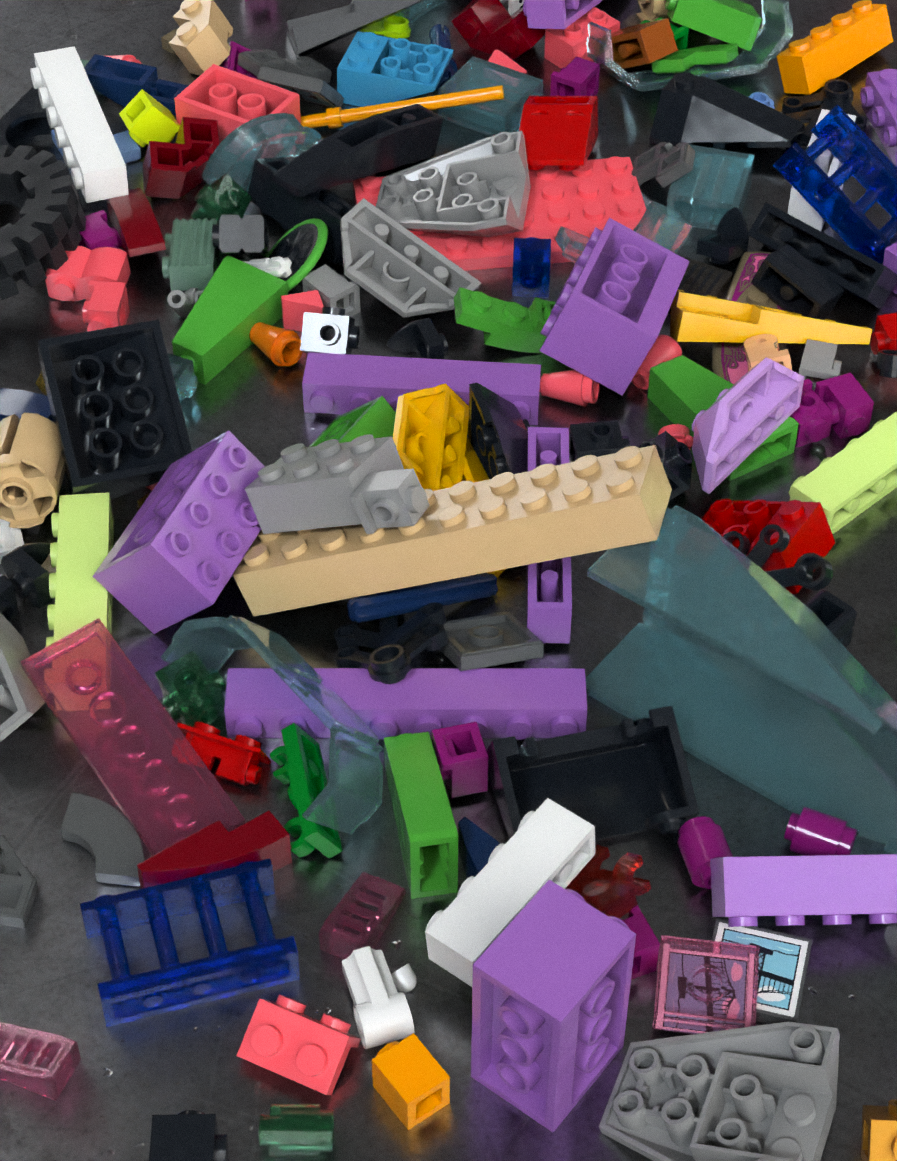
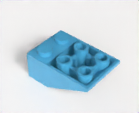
[337,31,454,107]

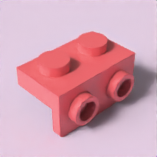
[236,994,361,1096]

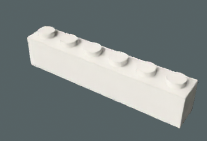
[30,46,129,203]

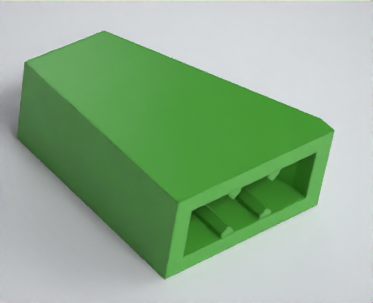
[665,0,762,51]

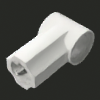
[342,946,415,1049]

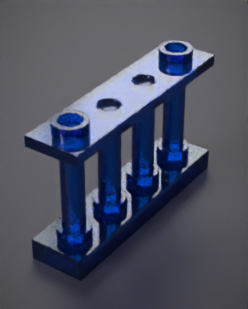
[773,104,897,264]
[80,858,300,1028]

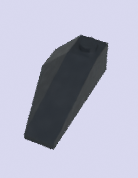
[649,72,805,148]
[469,383,530,479]

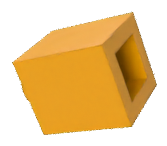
[372,1033,450,1130]

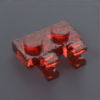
[565,844,652,919]

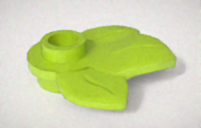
[360,14,411,39]

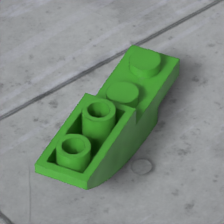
[454,287,556,354]

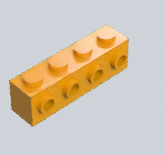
[776,0,893,95]

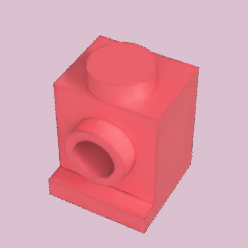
[83,280,130,332]

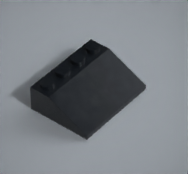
[38,319,192,500]

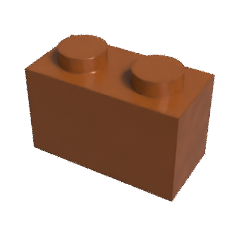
[597,18,678,72]

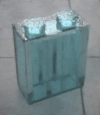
[439,56,545,136]
[665,145,755,231]

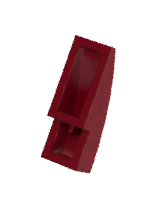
[106,188,166,257]
[137,810,292,899]

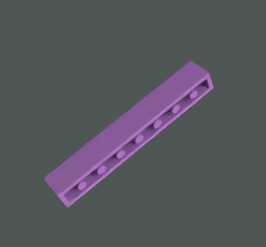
[224,668,587,740]

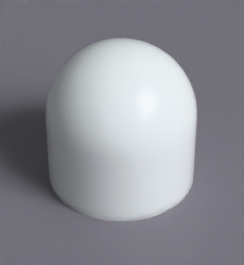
[391,963,417,993]

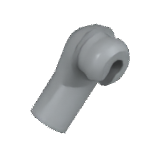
[167,287,204,318]

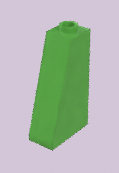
[172,255,288,385]
[648,355,799,481]
[384,732,458,899]

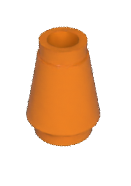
[249,322,303,366]

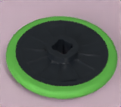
[266,218,328,291]

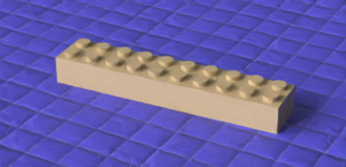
[233,445,672,617]

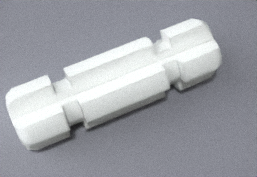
[243,256,292,278]

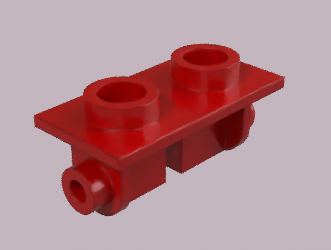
[172,721,271,786]

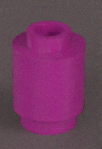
[784,807,858,856]
[678,816,733,889]

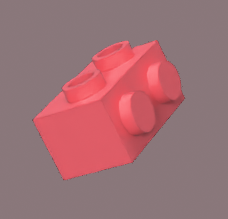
[544,7,621,69]

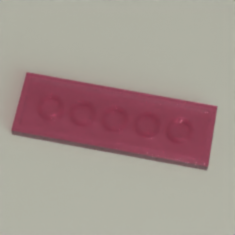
[21,618,245,856]

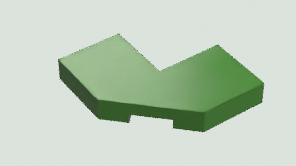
[652,44,739,74]

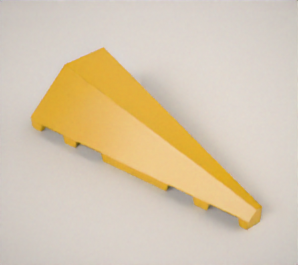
[670,289,873,345]

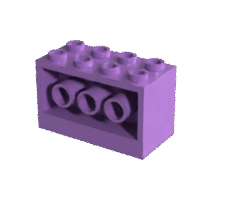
[540,218,690,396]
[92,430,265,634]
[471,880,636,1132]

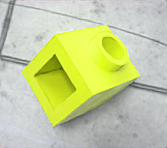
[119,89,180,148]

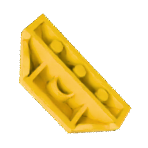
[393,383,469,491]

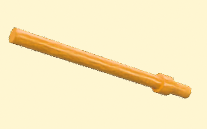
[301,85,504,130]

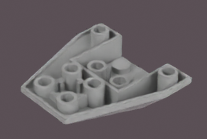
[376,131,531,237]
[599,1021,840,1161]

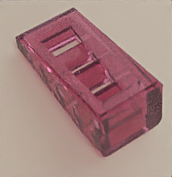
[319,872,406,959]
[0,1022,81,1101]

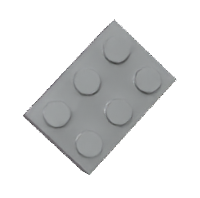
[245,434,404,534]

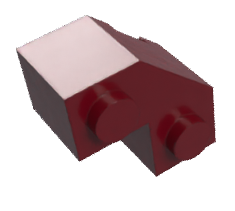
[451,0,546,60]
[142,117,220,199]

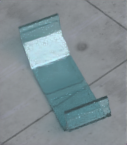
[586,0,793,92]
[161,614,383,835]

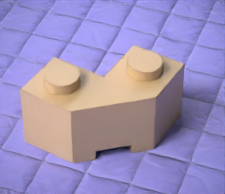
[169,0,233,76]

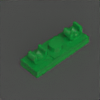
[270,723,343,858]

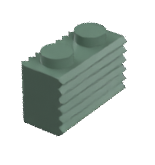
[162,218,219,291]

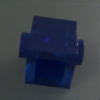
[512,237,551,297]

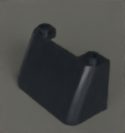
[487,705,699,841]

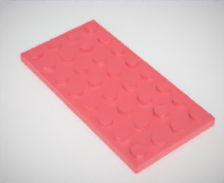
[353,156,657,271]

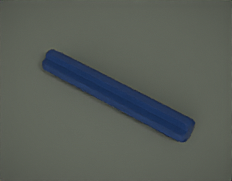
[347,573,498,623]

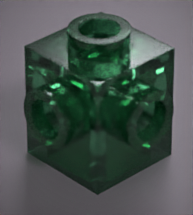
[191,173,252,224]
[155,650,226,727]

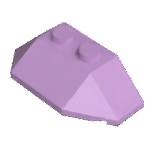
[691,357,804,494]

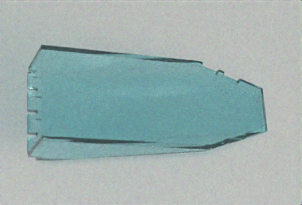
[586,505,897,854]

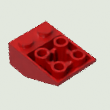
[519,96,598,171]
[677,499,836,594]

